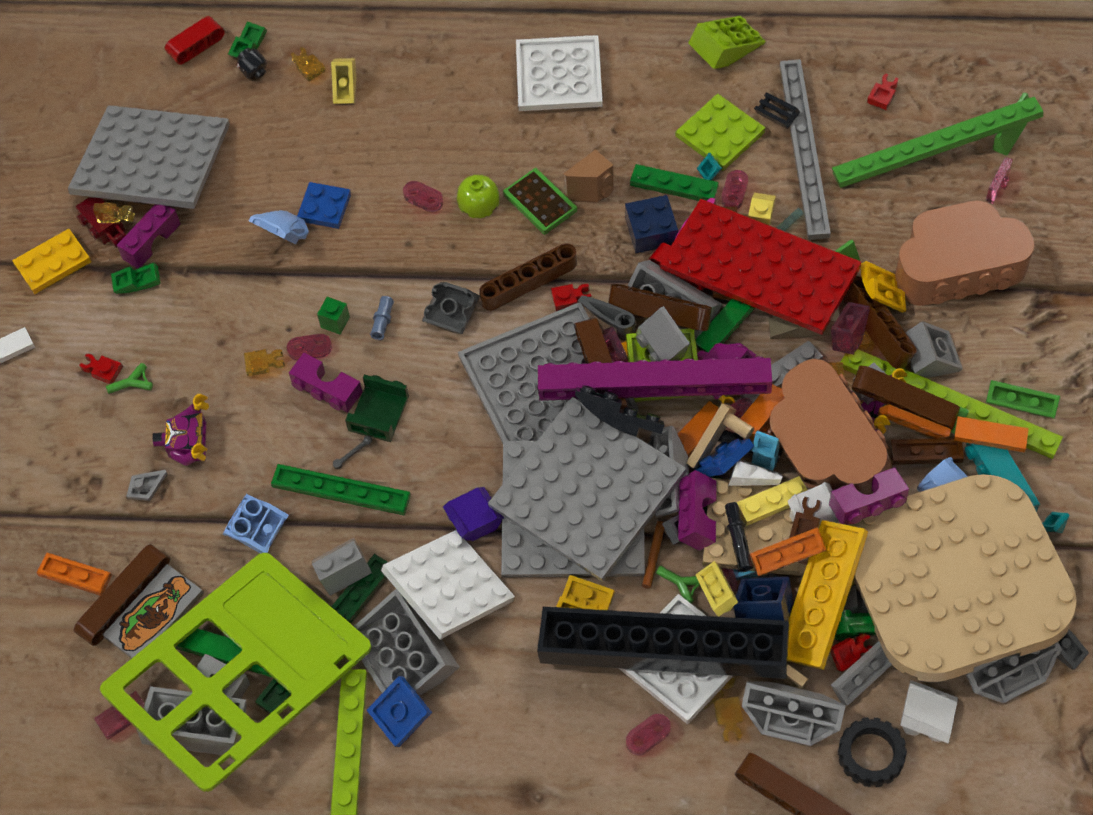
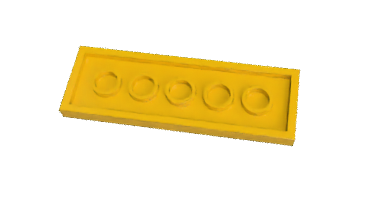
[788,520,868,670]

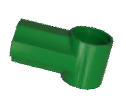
[834,610,876,641]

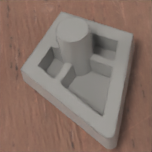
[126,470,167,501]

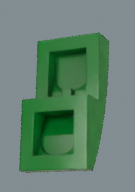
[228,21,267,58]
[111,262,161,294]

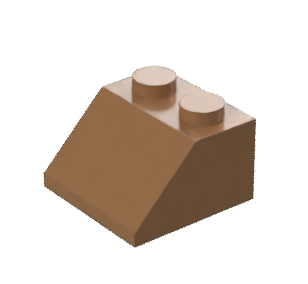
[563,149,614,202]

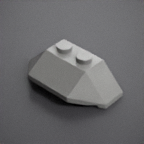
[648,425,689,517]
[966,642,1062,703]
[741,681,846,746]

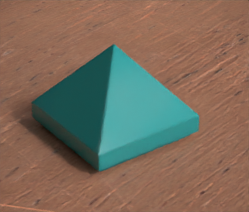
[697,153,722,181]
[1042,512,1070,534]

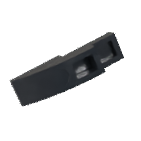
[575,385,664,436]

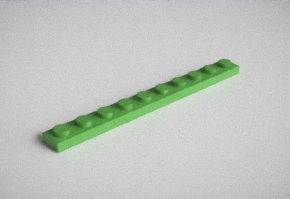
[832,96,1043,188]

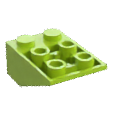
[688,16,766,69]

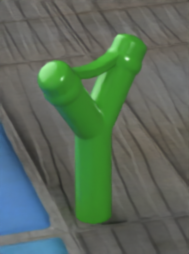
[106,363,153,394]
[656,565,700,603]

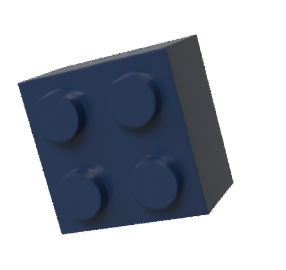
[625,195,678,253]
[733,577,794,621]

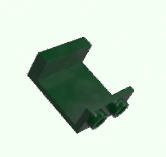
[345,374,409,442]

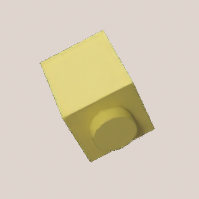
[331,58,356,104]
[748,193,776,226]

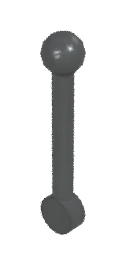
[333,436,372,469]

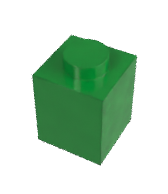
[317,297,350,335]

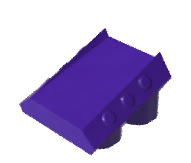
[443,487,504,541]

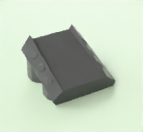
[422,282,480,334]

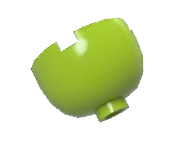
[457,174,500,218]

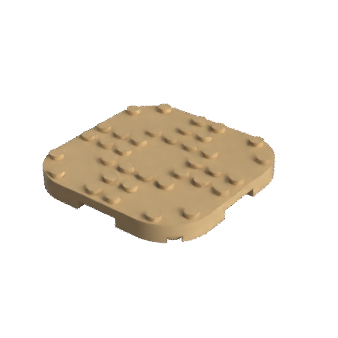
[851,475,1076,682]

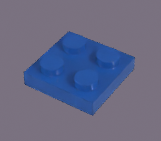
[297,182,351,229]
[696,439,754,477]
[367,676,432,747]

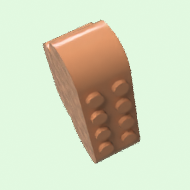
[895,201,1034,306]
[770,359,892,495]

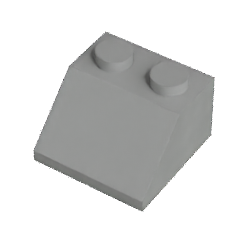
[636,306,690,362]
[905,321,963,378]
[312,538,372,596]

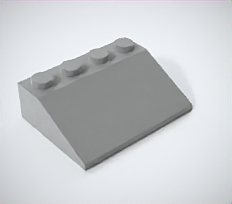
[354,589,459,696]

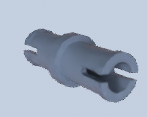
[370,296,394,340]

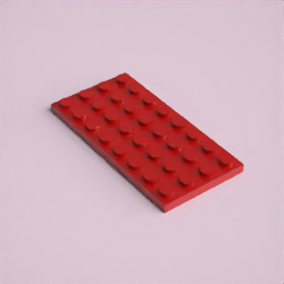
[660,199,861,335]

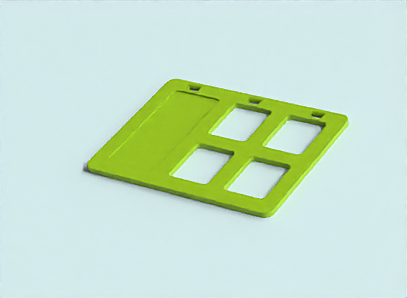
[100,553,371,792]

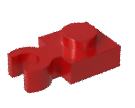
[867,74,898,110]
[551,284,592,311]
[79,354,123,384]
[830,634,873,672]

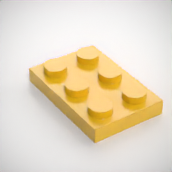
[12,229,91,295]

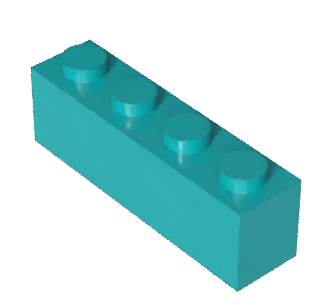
[965,443,1040,512]

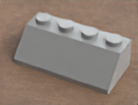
[628,260,722,340]
[137,686,247,755]

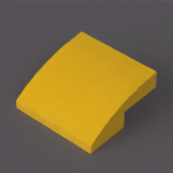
[860,261,906,313]
[556,575,615,610]

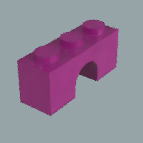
[117,204,181,269]
[289,353,363,413]
[829,467,909,525]
[678,470,717,551]

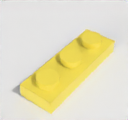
[737,476,807,526]
[695,561,738,617]

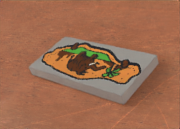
[103,564,203,659]

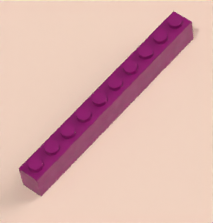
[538,356,772,401]

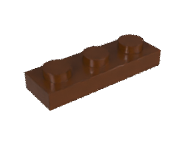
[890,438,964,465]

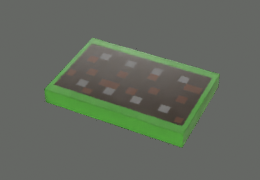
[503,167,577,235]

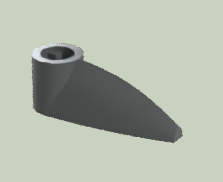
[579,295,636,341]

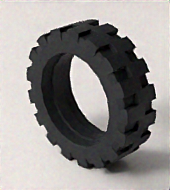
[838,717,907,787]

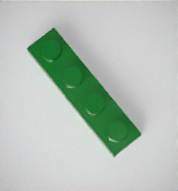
[630,164,719,201]

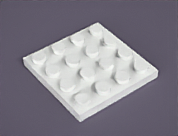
[516,35,603,111]
[381,530,515,639]
[619,594,733,724]

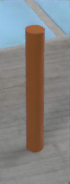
[642,521,665,589]

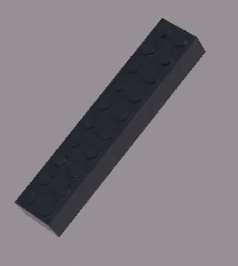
[537,606,789,679]

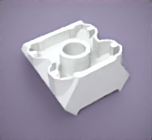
[729,459,783,486]
[787,482,840,526]
[900,680,958,743]

